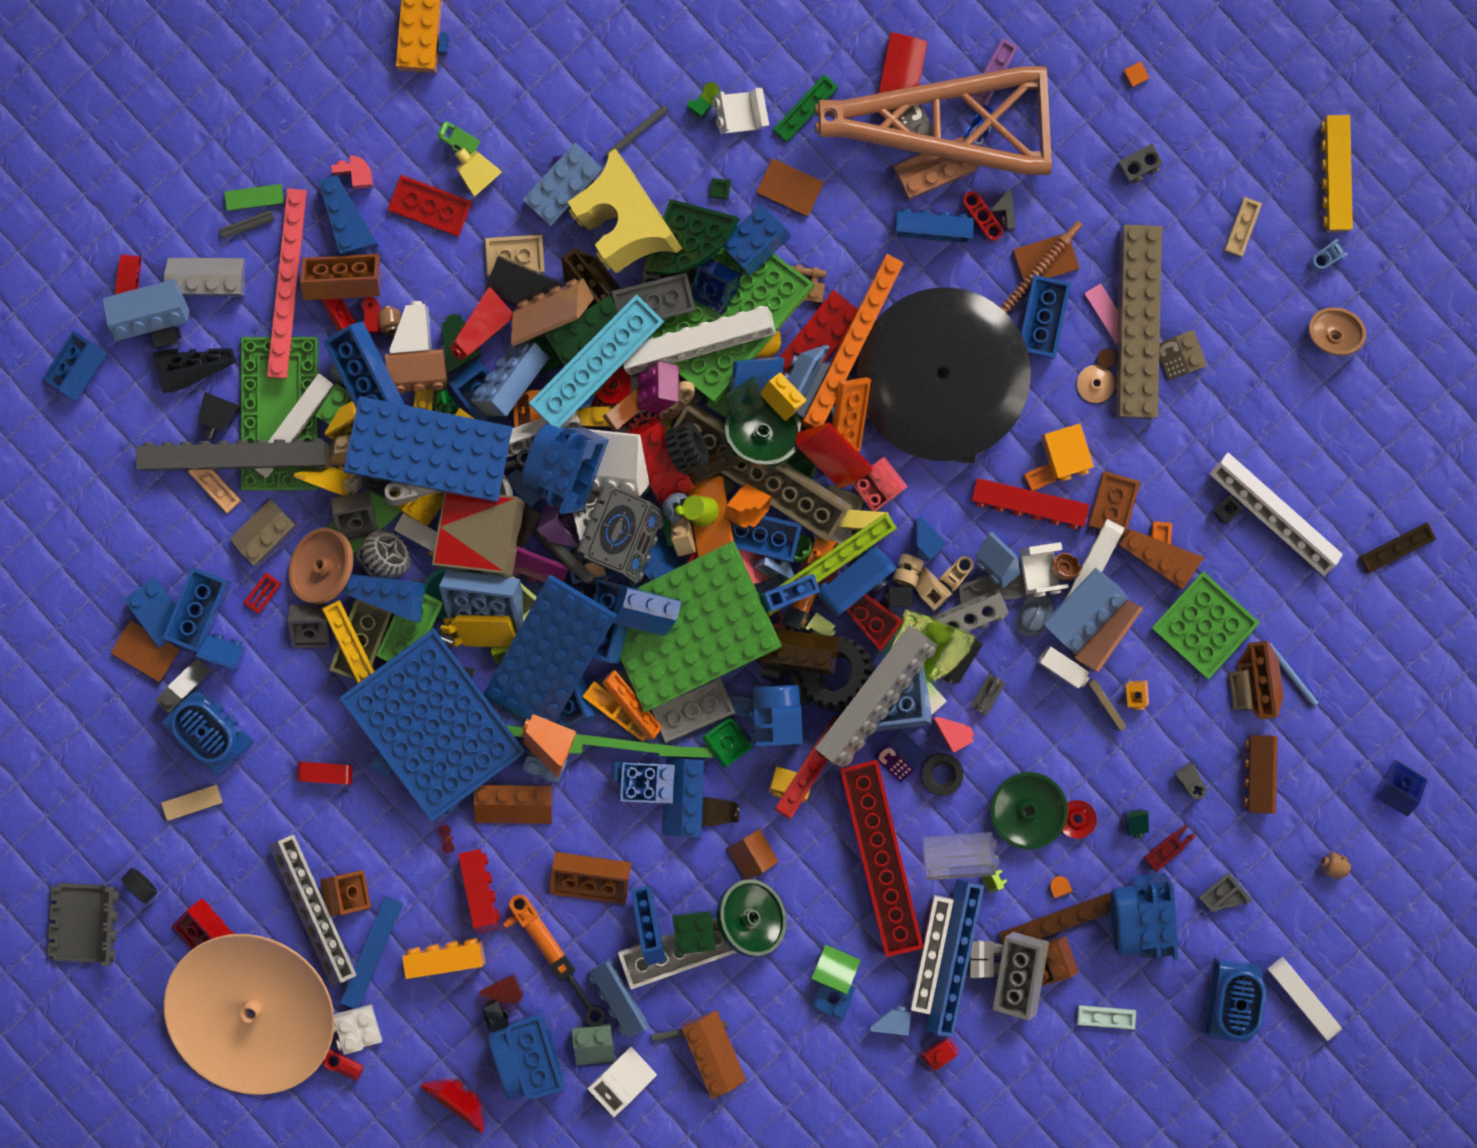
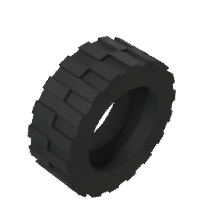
[921,753,964,796]

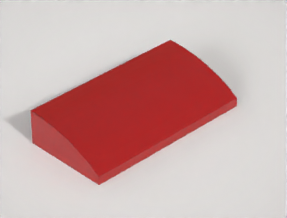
[879,32,928,93]
[795,423,873,489]

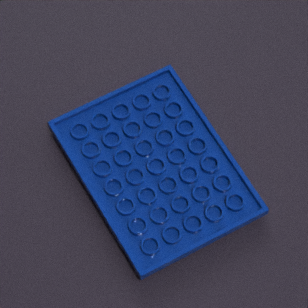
[339,628,525,822]

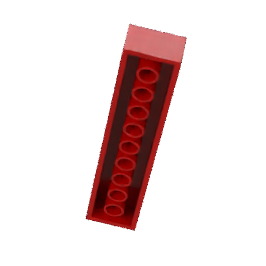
[839,759,923,957]

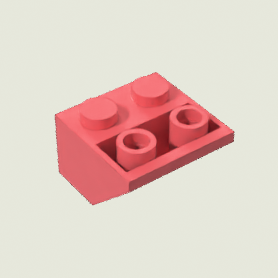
[852,457,908,511]

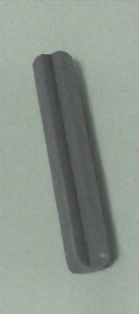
[219,210,275,239]

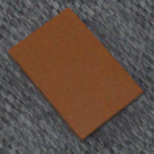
[756,158,824,217]
[1013,233,1080,282]
[1088,471,1141,536]
[111,620,181,682]

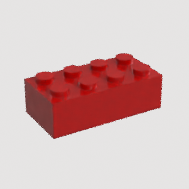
[629,417,695,506]

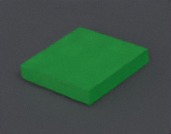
[701,716,753,769]

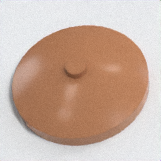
[289,528,353,604]

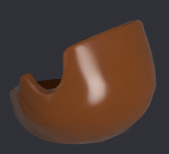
[1052,553,1082,581]

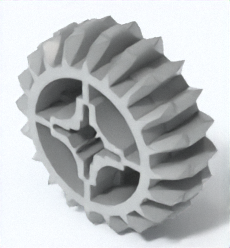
[361,529,411,579]

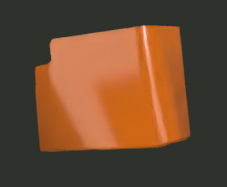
[725,483,771,528]

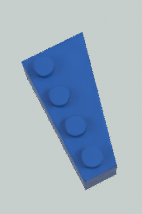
[343,575,425,622]
[593,577,638,663]

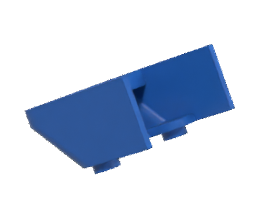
[816,545,897,619]

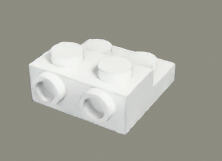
[334,1004,382,1055]

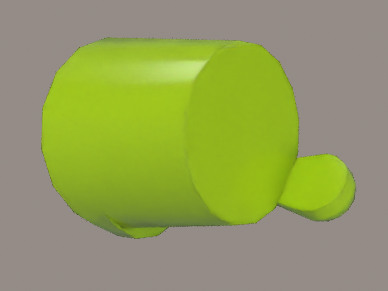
[675,495,719,527]

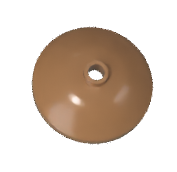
[1308,307,1366,356]

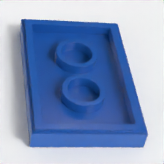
[729,357,784,400]

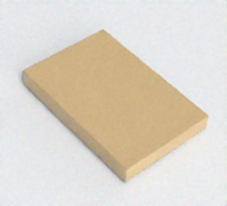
[485,235,545,277]

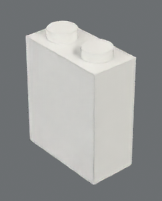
[1036,647,1089,688]

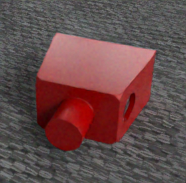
[918,1036,959,1071]

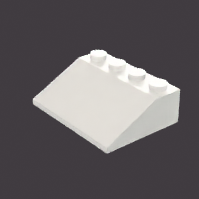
[571,427,649,496]

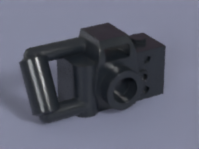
[480,999,509,1032]

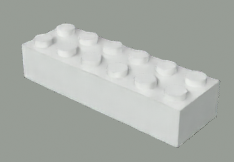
[618,917,737,989]

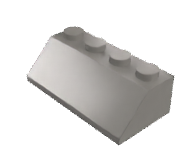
[164,258,245,297]

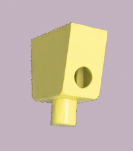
[455,148,502,196]

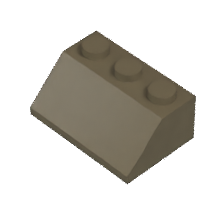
[230,499,298,566]

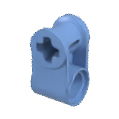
[1309,239,1348,272]

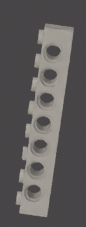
[269,834,357,986]

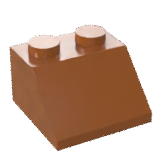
[320,870,371,916]

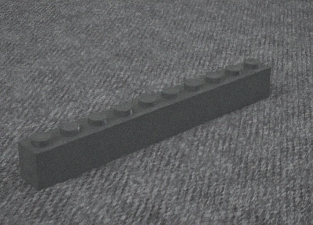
[136,438,329,471]

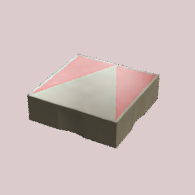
[432,492,525,577]

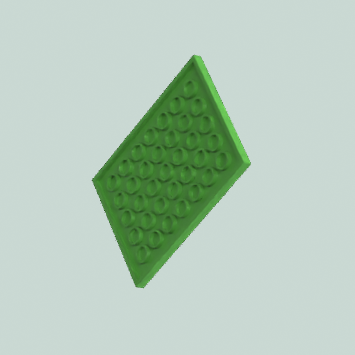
[649,248,815,404]
[620,541,782,712]

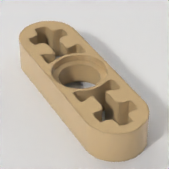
[659,381,695,421]

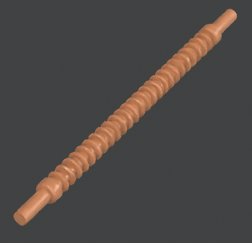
[1000,220,1083,314]

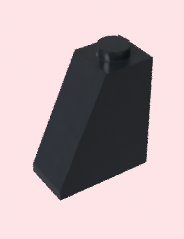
[941,634,983,685]

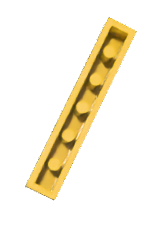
[1321,115,1353,232]

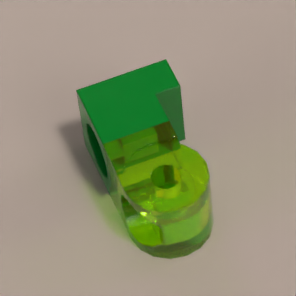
[687,82,720,119]

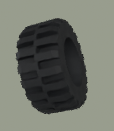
[799,636,876,713]

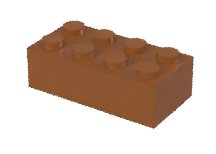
[300,254,382,300]

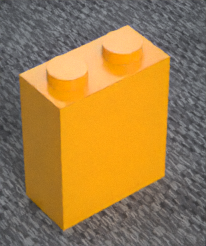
[1040,424,1094,482]

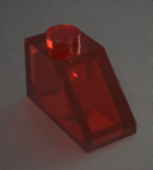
[479,973,525,1005]

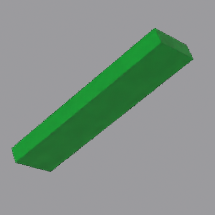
[773,74,838,143]

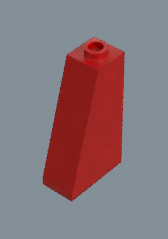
[449,287,513,361]

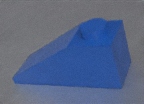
[759,574,820,612]

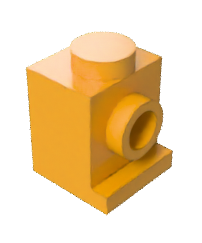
[1126,680,1149,710]

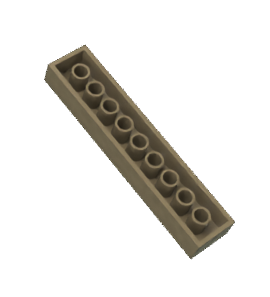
[1115,225,1162,419]
[673,402,852,542]

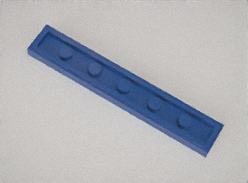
[340,896,404,1009]

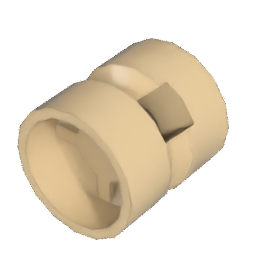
[892,554,924,588]

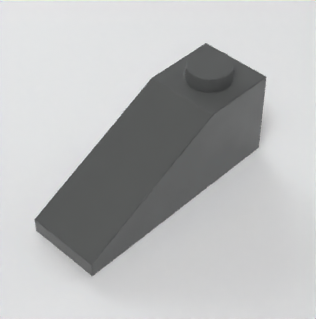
[155,658,212,714]

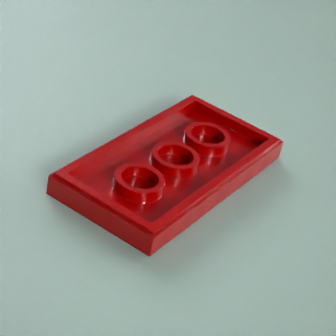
[387,175,473,238]

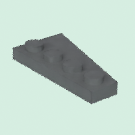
[958,562,1034,604]

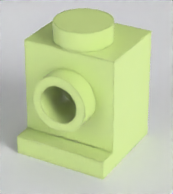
[805,612,836,636]

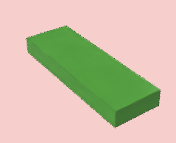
[224,184,285,211]

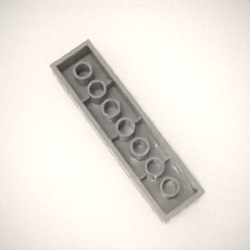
[815,625,938,768]

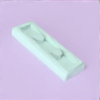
[1077,1005,1136,1030]

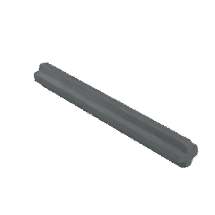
[533,527,594,583]

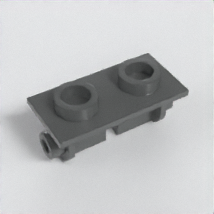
[970,673,1006,716]

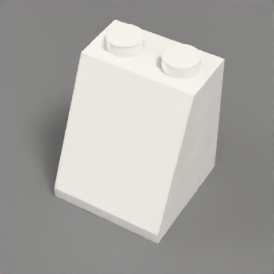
[390,301,432,354]

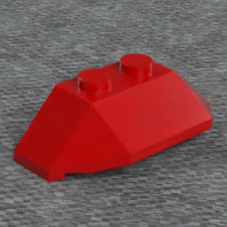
[420,1078,485,1134]

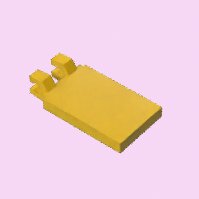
[440,615,517,647]

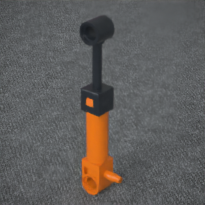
[761,537,839,685]
[503,894,605,1026]

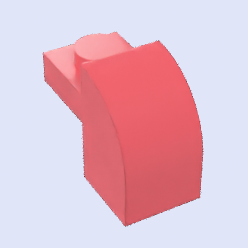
[331,156,374,189]

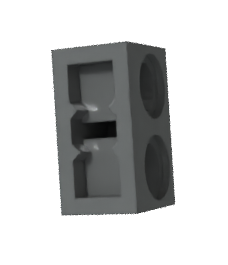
[1116,143,1163,184]

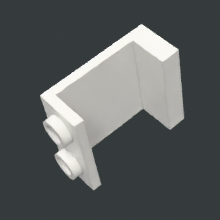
[713,88,769,134]
[1019,542,1069,597]

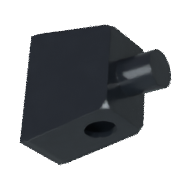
[198,392,241,440]

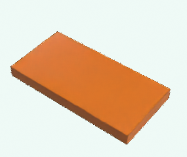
[832,377,871,452]
[688,476,734,557]

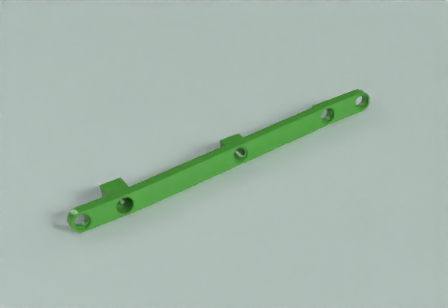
[506,725,716,758]

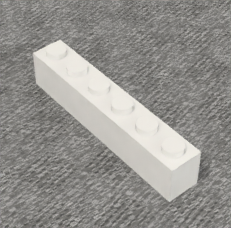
[910,895,953,1014]

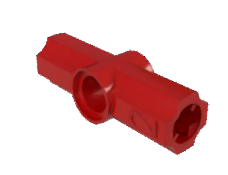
[321,1049,364,1081]

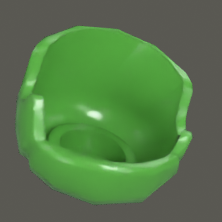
[794,535,814,563]

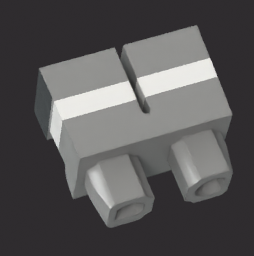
[969,940,1004,978]

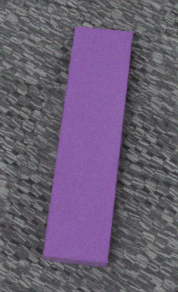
[966,38,1019,109]

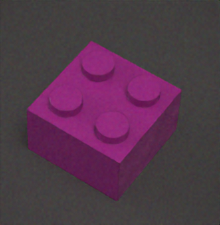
[637,361,679,414]

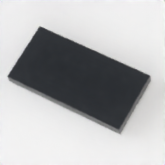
[485,255,566,305]

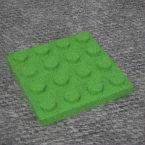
[1151,571,1260,680]

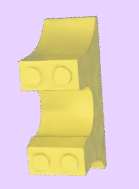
[568,149,682,273]

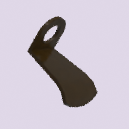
[702,796,740,827]

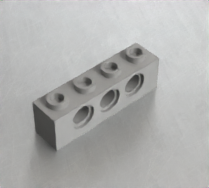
[928,588,1009,643]

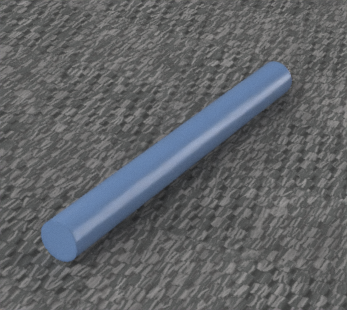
[1270,642,1319,707]

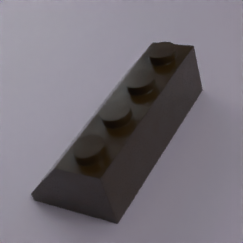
[754,629,840,675]

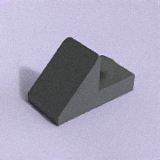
[991,190,1015,231]

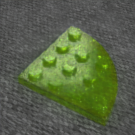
[892,609,976,683]

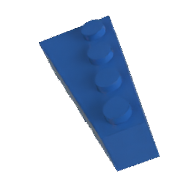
[318,175,379,256]

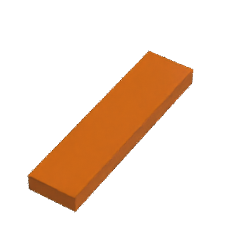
[602,670,662,741]

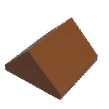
[727,828,779,880]

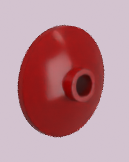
[596,367,631,404]
[1062,800,1097,839]

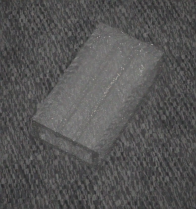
[923,832,999,880]

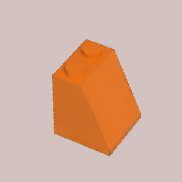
[522,714,576,777]

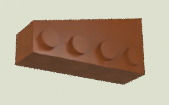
[1116,529,1205,589]

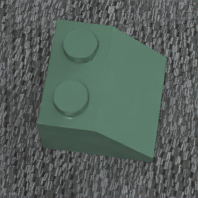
[572,1023,615,1066]

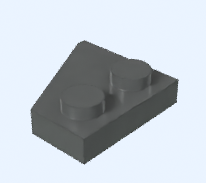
[1198,872,1252,912]

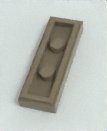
[1087,679,1126,731]

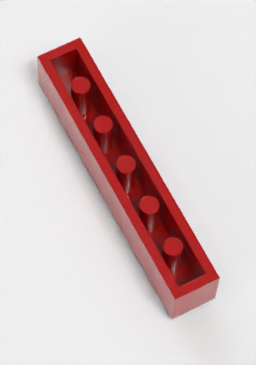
[971,478,1090,530]

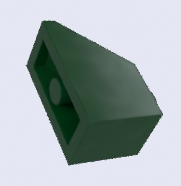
[1124,809,1149,838]

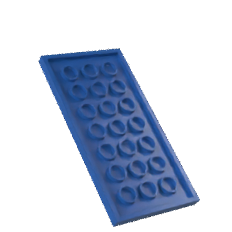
[344,396,513,503]
[483,575,617,723]

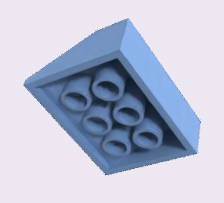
[439,570,523,633]
[848,667,932,732]

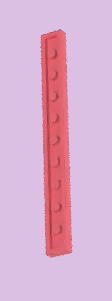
[267,188,307,379]

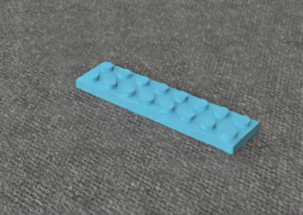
[528,294,664,427]

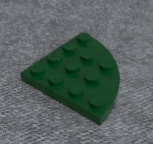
[644,199,740,275]
[544,296,618,401]

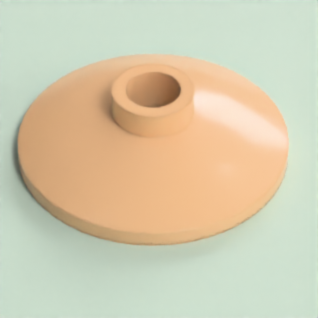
[1077,365,1115,403]

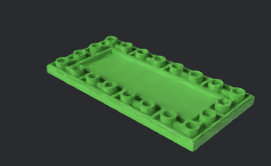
[241,337,319,490]

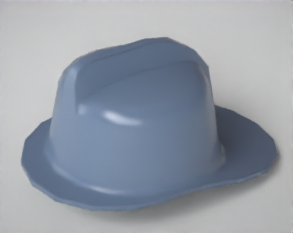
[1016,595,1053,637]

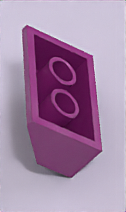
[513,546,569,583]

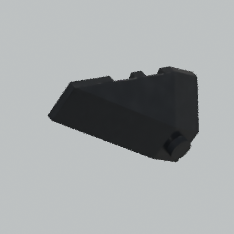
[153,348,236,393]

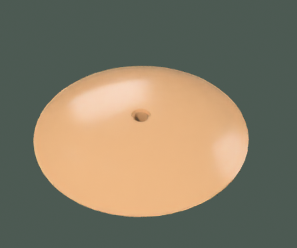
[164,934,335,1095]

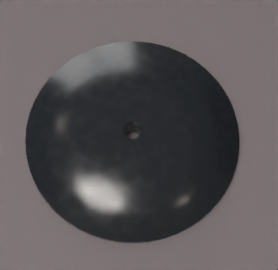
[857,287,1031,461]

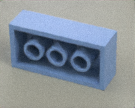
[522,143,604,226]
[471,342,549,416]

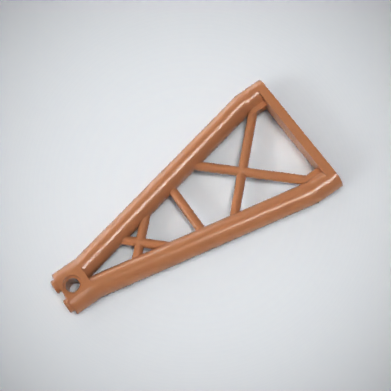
[814,66,1052,175]

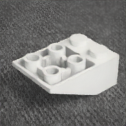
[588,1047,657,1117]

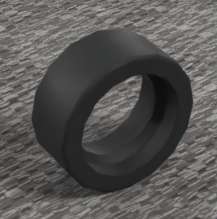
[121,868,158,903]

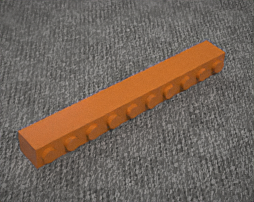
[801,254,904,429]

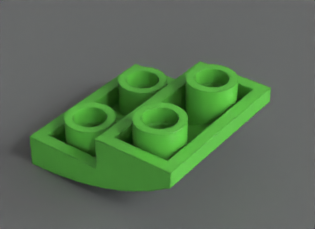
[811,944,861,995]

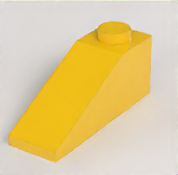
[293,465,356,496]

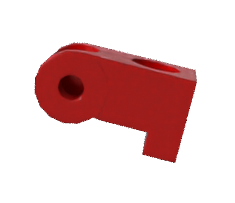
[362,297,381,334]

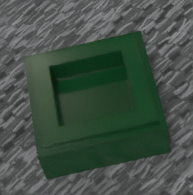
[710,178,731,200]

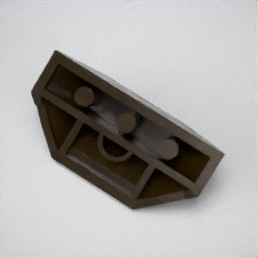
[561,248,620,309]

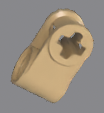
[939,556,974,592]

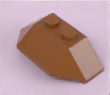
[1237,641,1284,719]

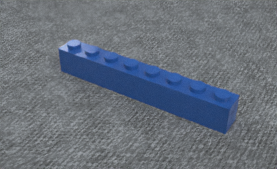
[925,879,984,1037]

